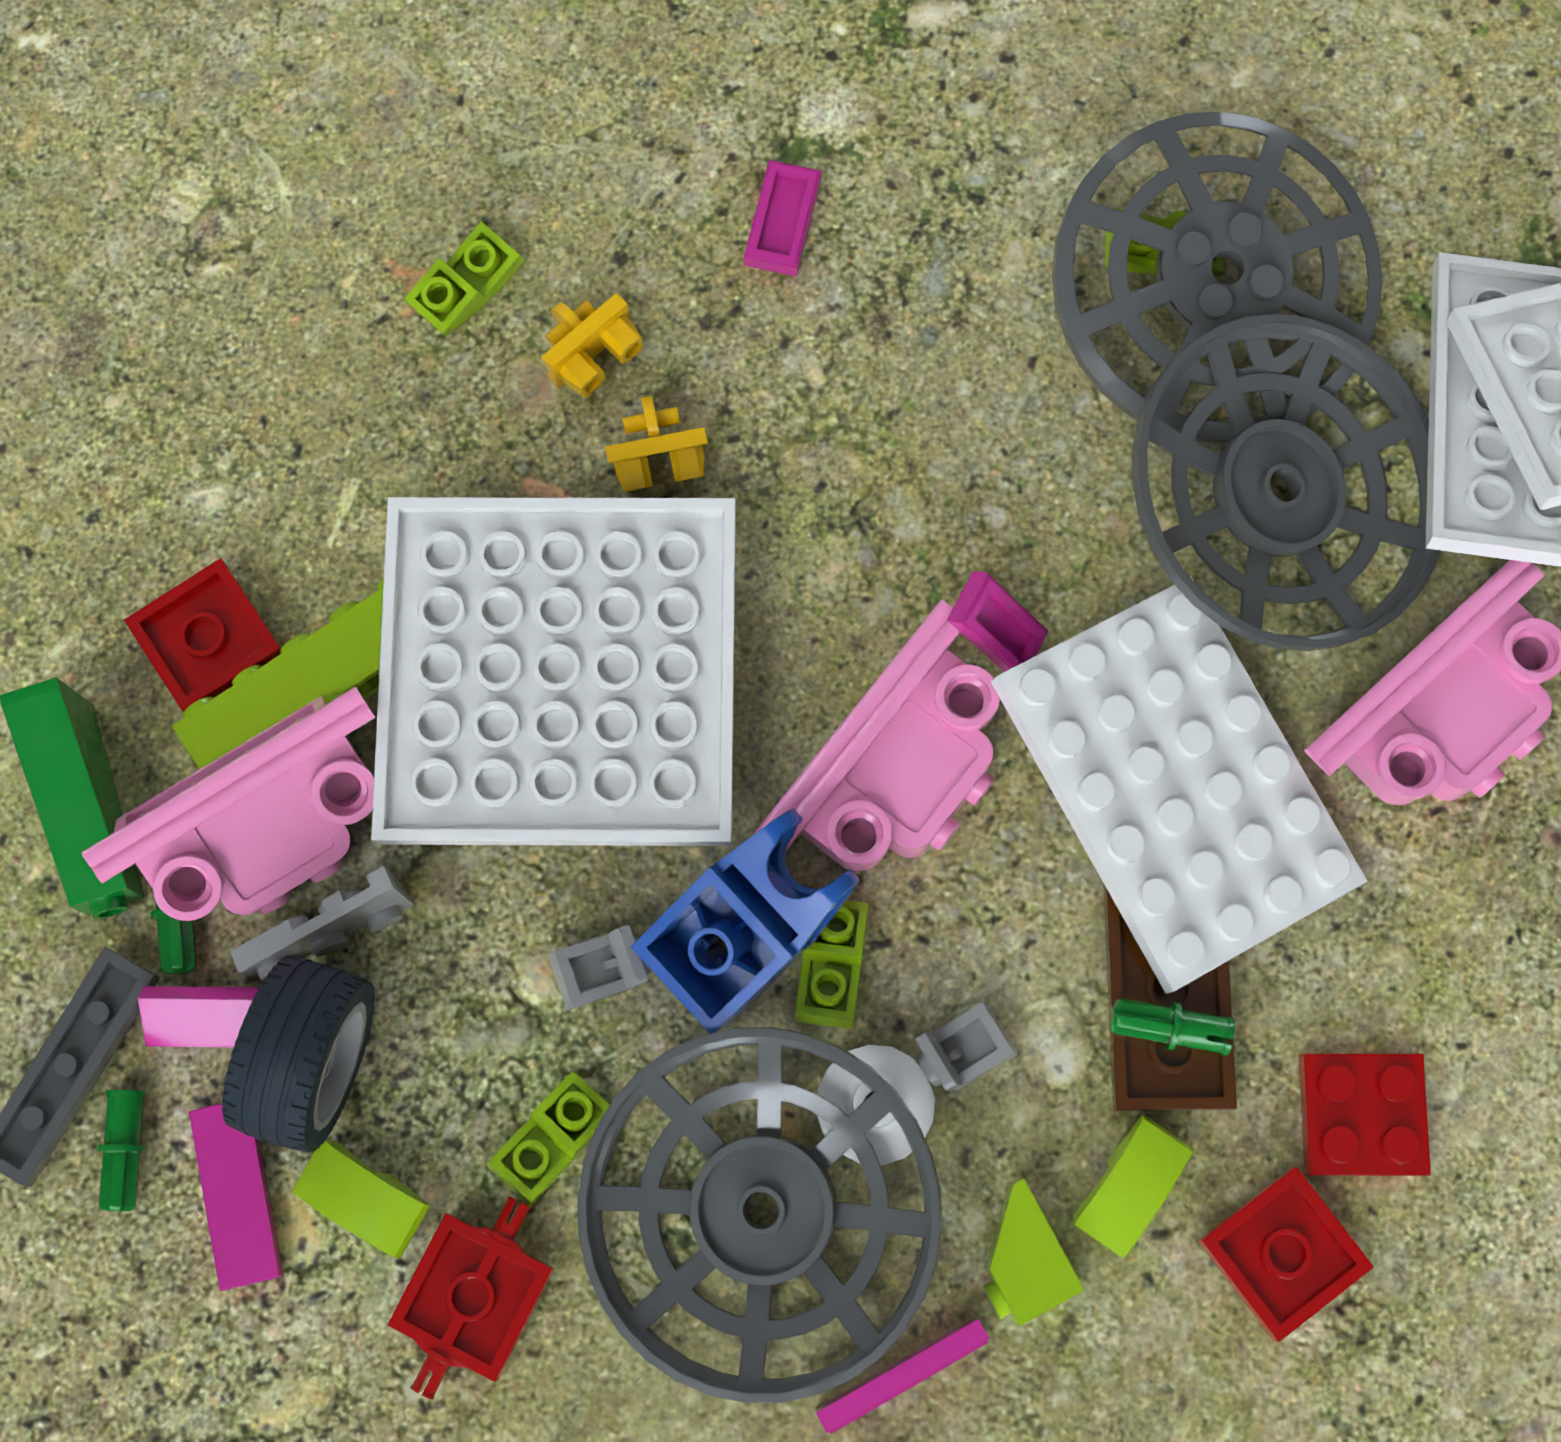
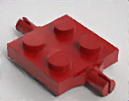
[387,1196,555,1400]

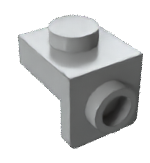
[548,925,648,1011]
[916,1002,1018,1092]

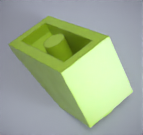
[982,1178,1085,1326]

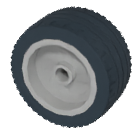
[222,956,375,1153]

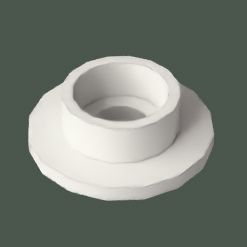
[817,1045,935,1166]

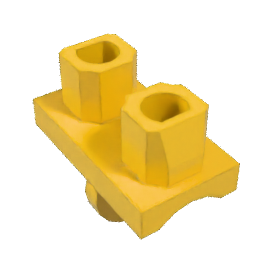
[541,292,644,398]
[605,395,708,492]

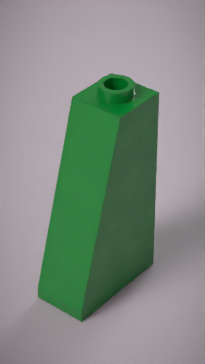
[0,677,144,919]

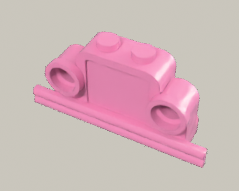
[1304,560,1561,805]
[753,600,1000,871]
[82,686,375,921]

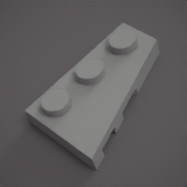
[230,866,414,982]

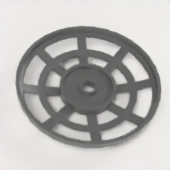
[1052,112,1382,443]
[1132,314,1440,651]
[577,1027,943,1403]

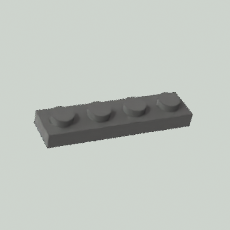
[0,947,160,1187]

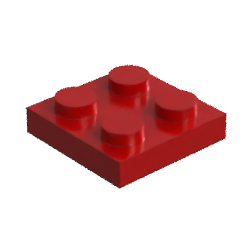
[124,558,281,712]
[1298,1054,1431,1176]
[1197,1166,1374,1342]

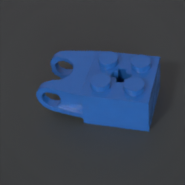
[631,808,859,1034]

